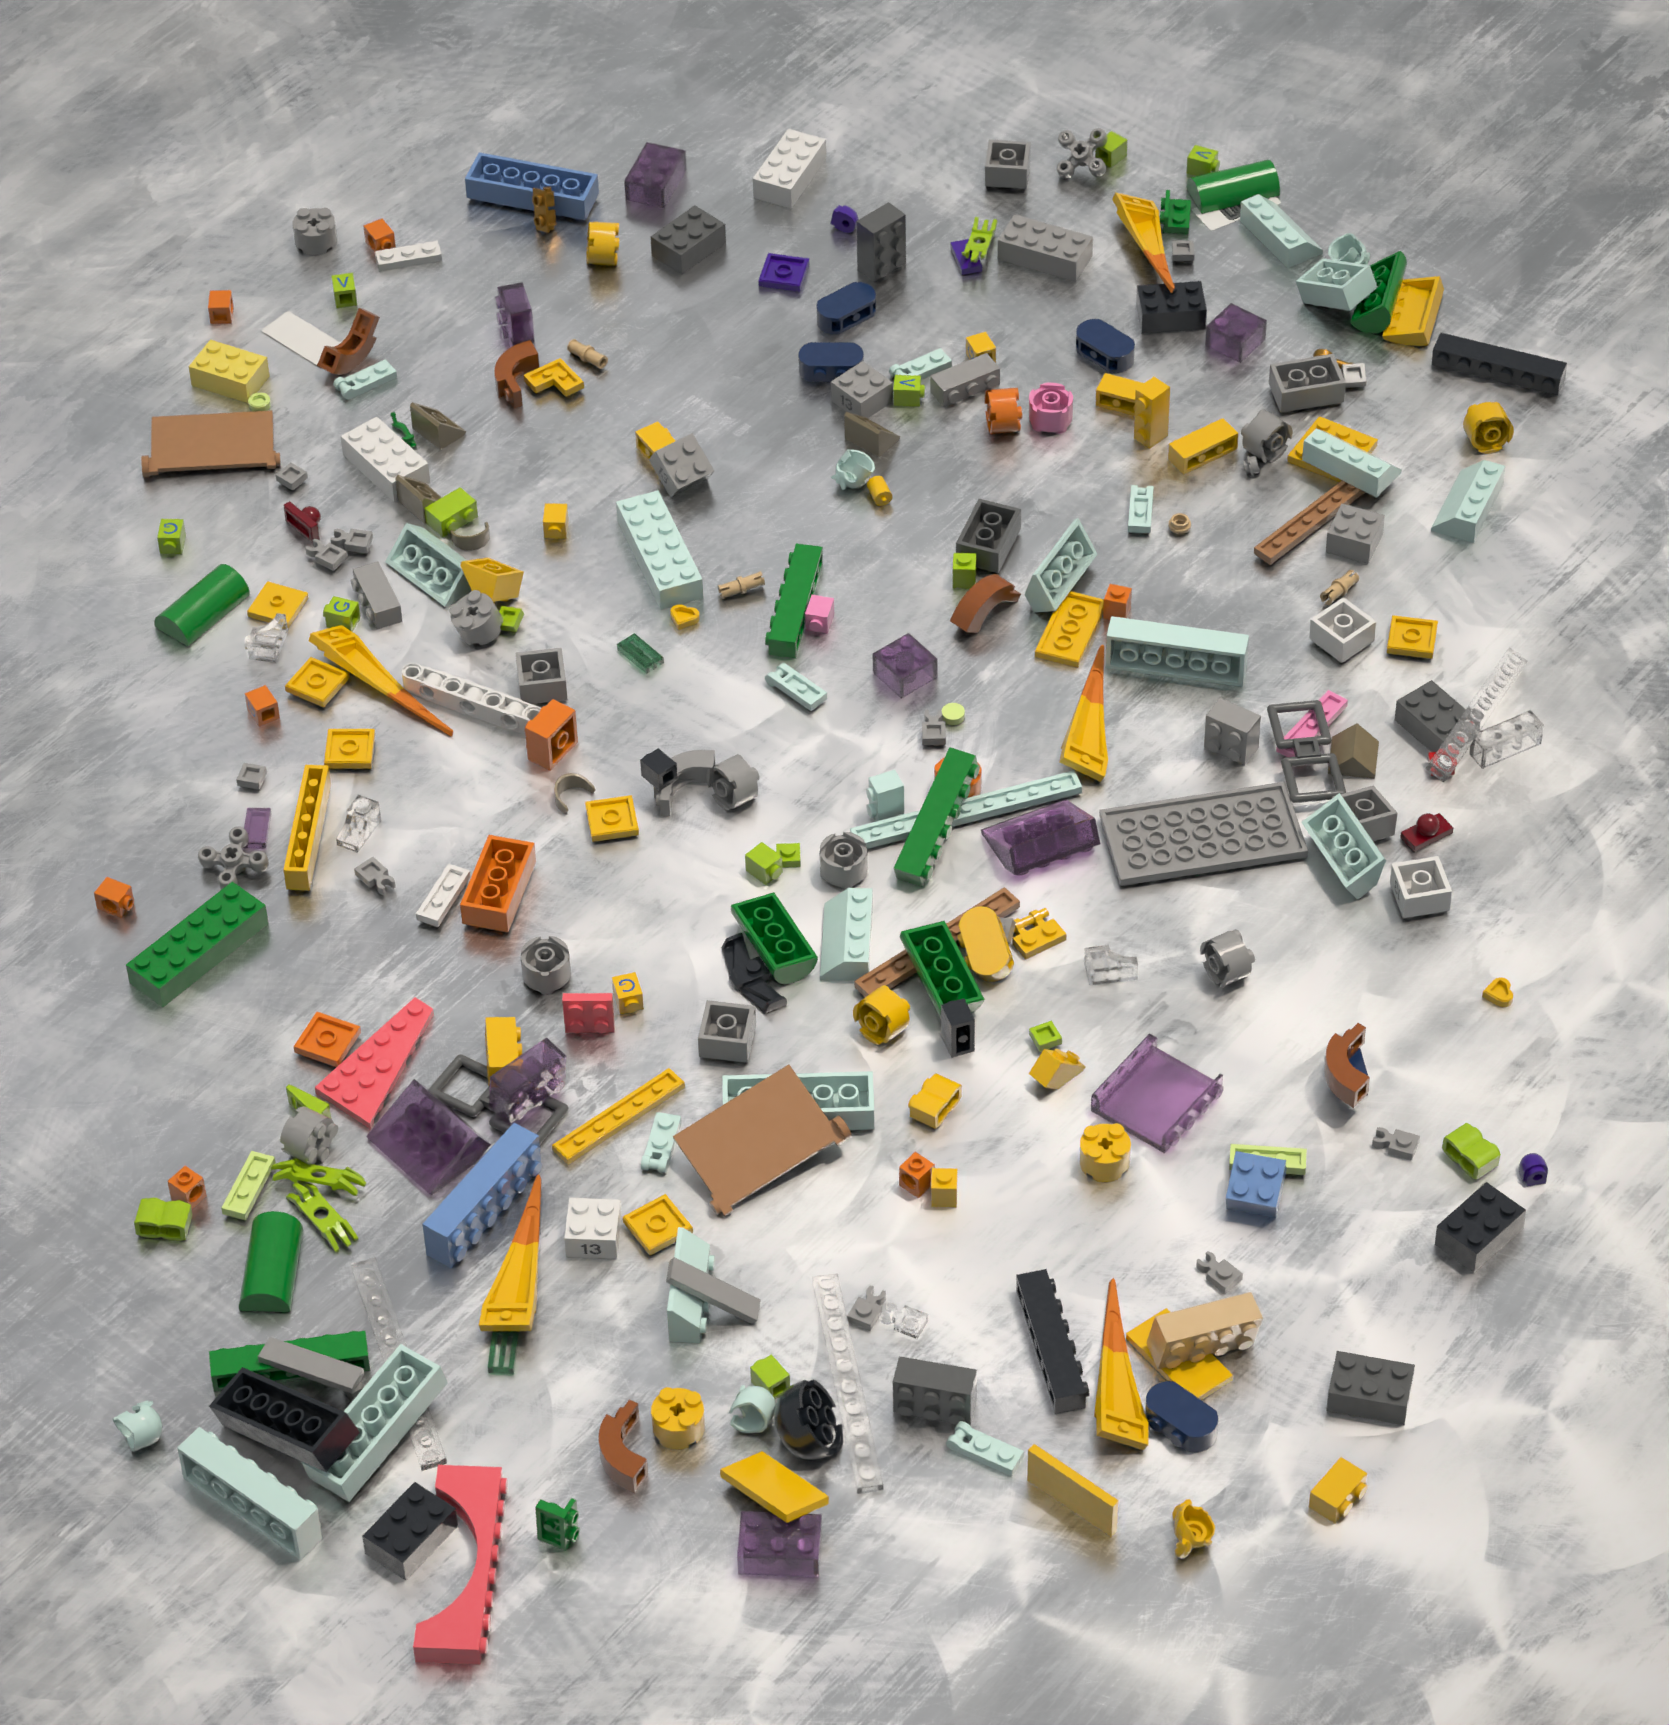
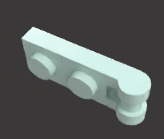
[889,348,952,380]
[333,359,397,400]
[1128,485,1154,533]
[765,663,827,711]
[641,1112,681,1173]
[946,1421,1024,1476]

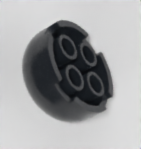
[774,1379,843,1461]

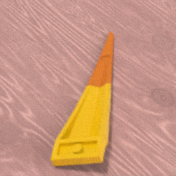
[1112,192,1175,293]
[309,625,453,737]
[1059,645,1108,782]
[479,1174,541,1331]
[1094,1278,1149,1450]

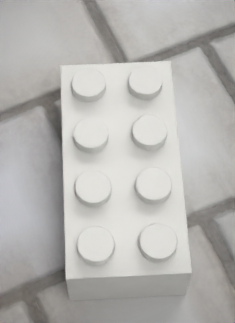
[753,129,826,209]
[341,417,430,502]

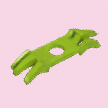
[962,217,997,262]
[271,1158,366,1196]
[286,1183,358,1253]

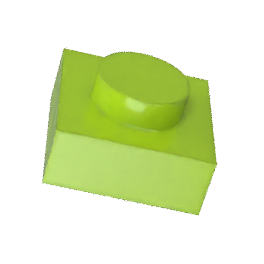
[499,606,524,632]
[776,843,801,868]
[1029,1020,1062,1052]

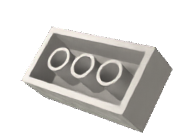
[997,214,1093,282]

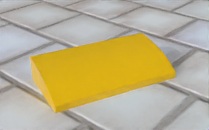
[1383,276,1444,346]

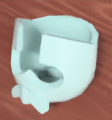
[1328,233,1371,265]
[831,449,875,490]
[729,1385,776,1433]
[113,1400,163,1452]

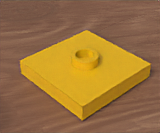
[247,581,309,628]
[1387,615,1438,659]
[285,657,350,707]
[324,729,375,769]
[585,795,639,842]
[622,1194,693,1255]

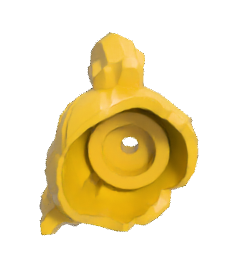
[1172,1499,1215,1558]

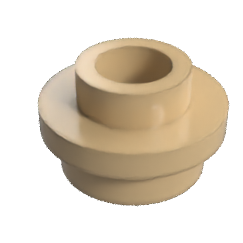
[1168,513,1191,534]

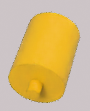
[867,476,893,506]

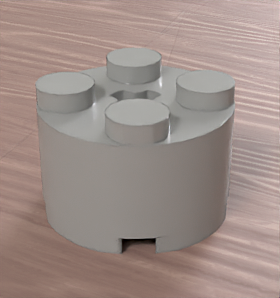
[293,208,337,256]
[1241,409,1293,463]
[449,590,503,645]
[706,754,759,810]
[819,832,868,890]
[1200,929,1255,987]
[521,936,571,995]
[280,1106,338,1164]

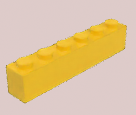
[283,765,331,891]

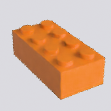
[460,835,536,932]

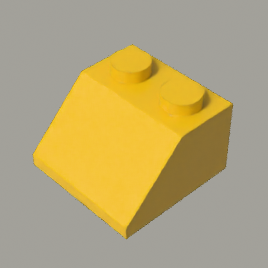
[460,557,524,604]

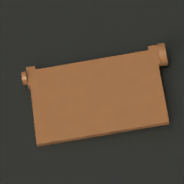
[141,410,281,478]
[673,1064,852,1217]

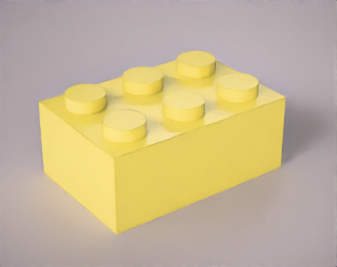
[189,340,270,404]

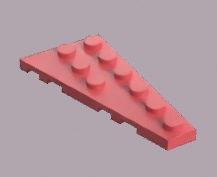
[315,997,434,1129]

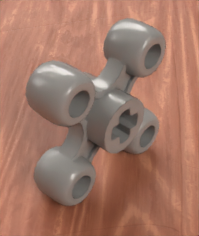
[1057,128,1108,179]
[198,826,269,890]

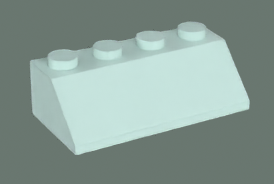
[1240,194,1323,268]
[1302,428,1402,498]
[1431,460,1505,543]
[1024,518,1098,612]
[385,523,472,607]
[1301,793,1386,900]
[820,888,873,981]
[667,1227,715,1343]

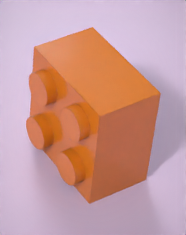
[524,699,578,771]

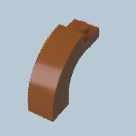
[317,308,380,375]
[494,340,539,409]
[950,574,1021,633]
[1324,1023,1370,1108]
[599,1399,648,1493]

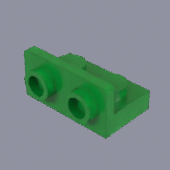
[1160,190,1191,234]
[535,1498,580,1551]

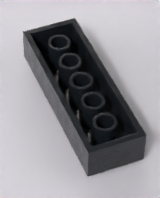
[209,1367,360,1472]

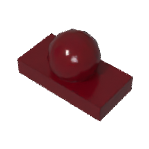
[284,501,321,543]
[1400,813,1454,852]

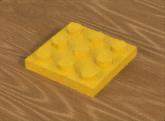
[1287,416,1378,482]

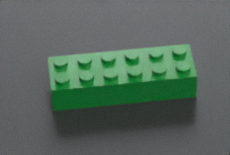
[126,881,269,1008]

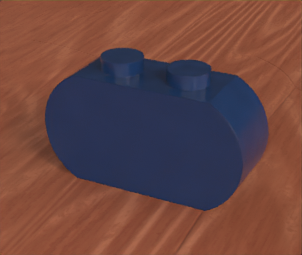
[816,282,876,335]
[1076,319,1135,373]
[798,342,864,382]
[1145,1381,1218,1453]

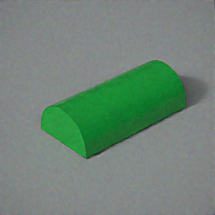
[1186,159,1280,214]
[1351,251,1407,333]
[154,564,250,646]
[731,892,818,984]
[900,921,985,1019]
[239,1211,303,1312]

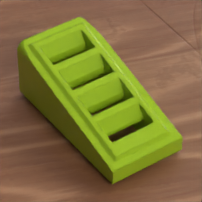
[286,1084,332,1119]

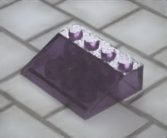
[981,799,1101,876]
[366,1079,491,1196]

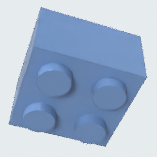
[1226,1151,1286,1218]

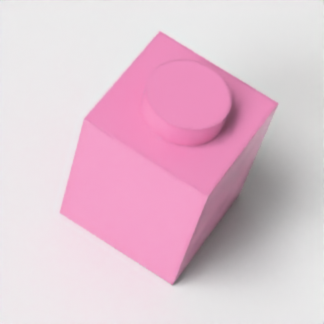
[805,595,834,633]

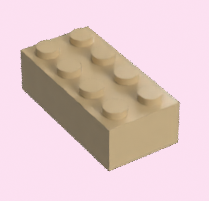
[1146,1292,1263,1369]

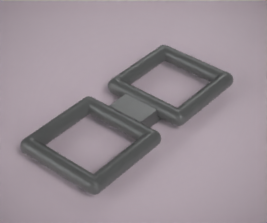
[1267,700,1346,803]
[427,1054,569,1145]

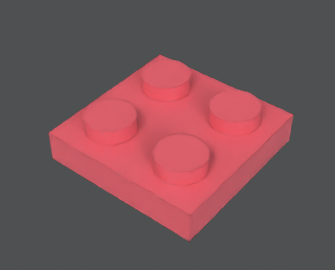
[562,993,615,1033]

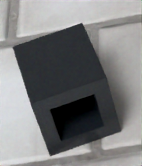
[640,748,678,791]

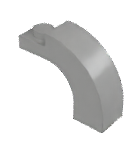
[653,750,716,816]

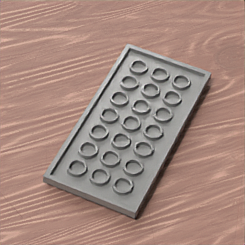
[1099,782,1308,886]

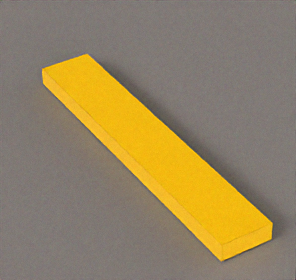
[552,1068,685,1165]

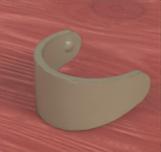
[450,522,490,551]
[554,773,596,814]

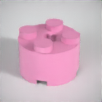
[1029,383,1073,433]

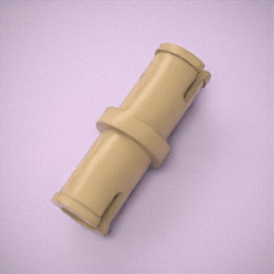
[567,339,608,369]
[1320,570,1359,605]
[718,571,765,599]

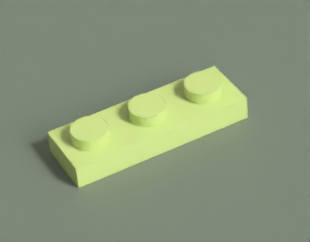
[1229,1144,1307,1175]
[221,1151,276,1220]

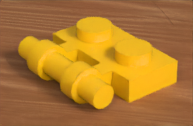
[1012,908,1067,960]

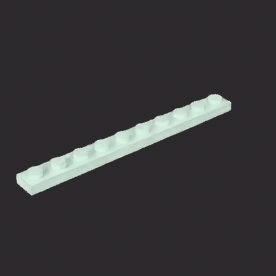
[850,770,1082,849]

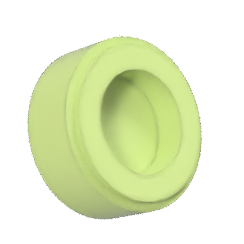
[248,393,271,412]
[942,703,965,725]

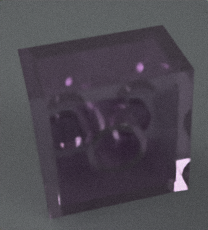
[495,282,535,347]
[1205,303,1267,363]
[872,633,938,699]

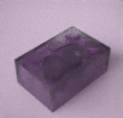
[624,142,687,209]
[489,1037,567,1125]
[737,1511,822,1578]

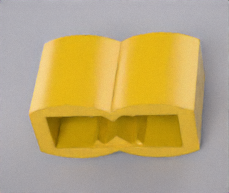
[908,1073,962,1129]

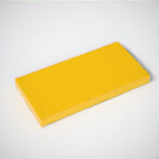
[1035,591,1104,668]
[1126,1308,1233,1400]
[1027,1444,1119,1537]
[720,1451,829,1523]

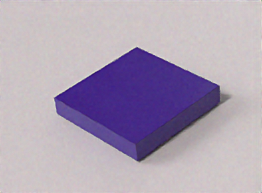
[758,253,810,292]

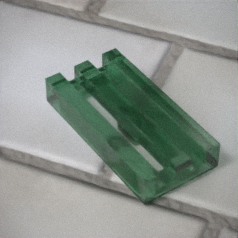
[617,633,664,674]
[487,1331,520,1374]

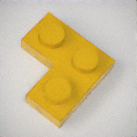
[524,358,584,397]

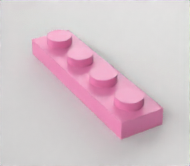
[1276,690,1348,757]

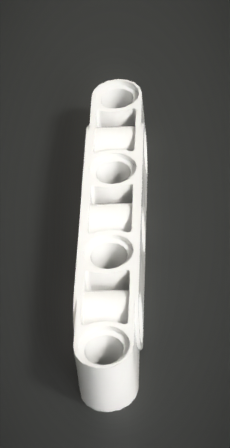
[402,663,541,735]

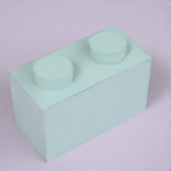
[866,770,904,821]

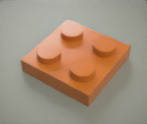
[293,1012,361,1067]

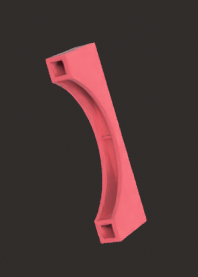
[413,1465,508,1665]

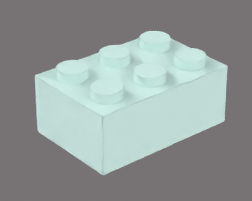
[1296,258,1377,311]

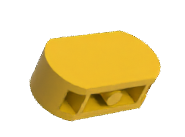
[958,906,1014,982]

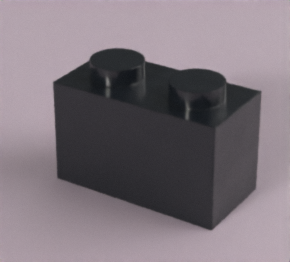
[941,998,975,1058]

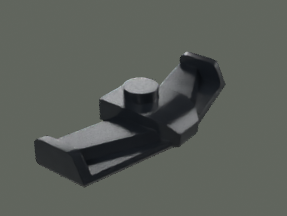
[721,933,787,1014]

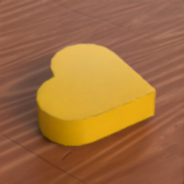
[670,604,700,630]
[1482,977,1513,1007]

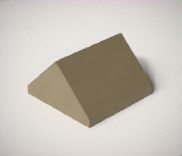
[410,402,466,450]
[844,412,900,457]
[395,475,442,524]
[1328,723,1379,779]

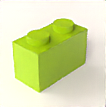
[425,487,478,538]

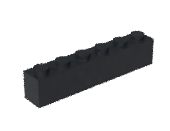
[1431,332,1567,396]
[1016,1269,1090,1414]

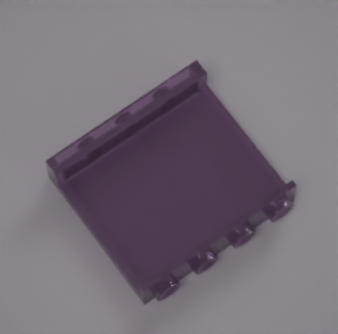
[1091,1033,1224,1153]

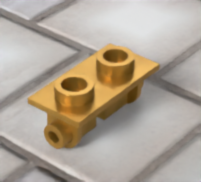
[532,187,556,233]

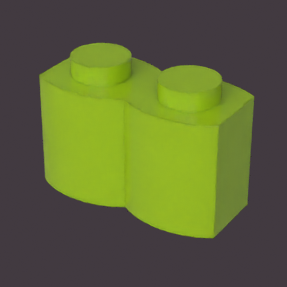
[1442,1123,1501,1180]
[134,1197,192,1241]

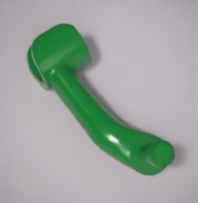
[390,412,417,448]

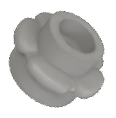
[1243,455,1260,477]

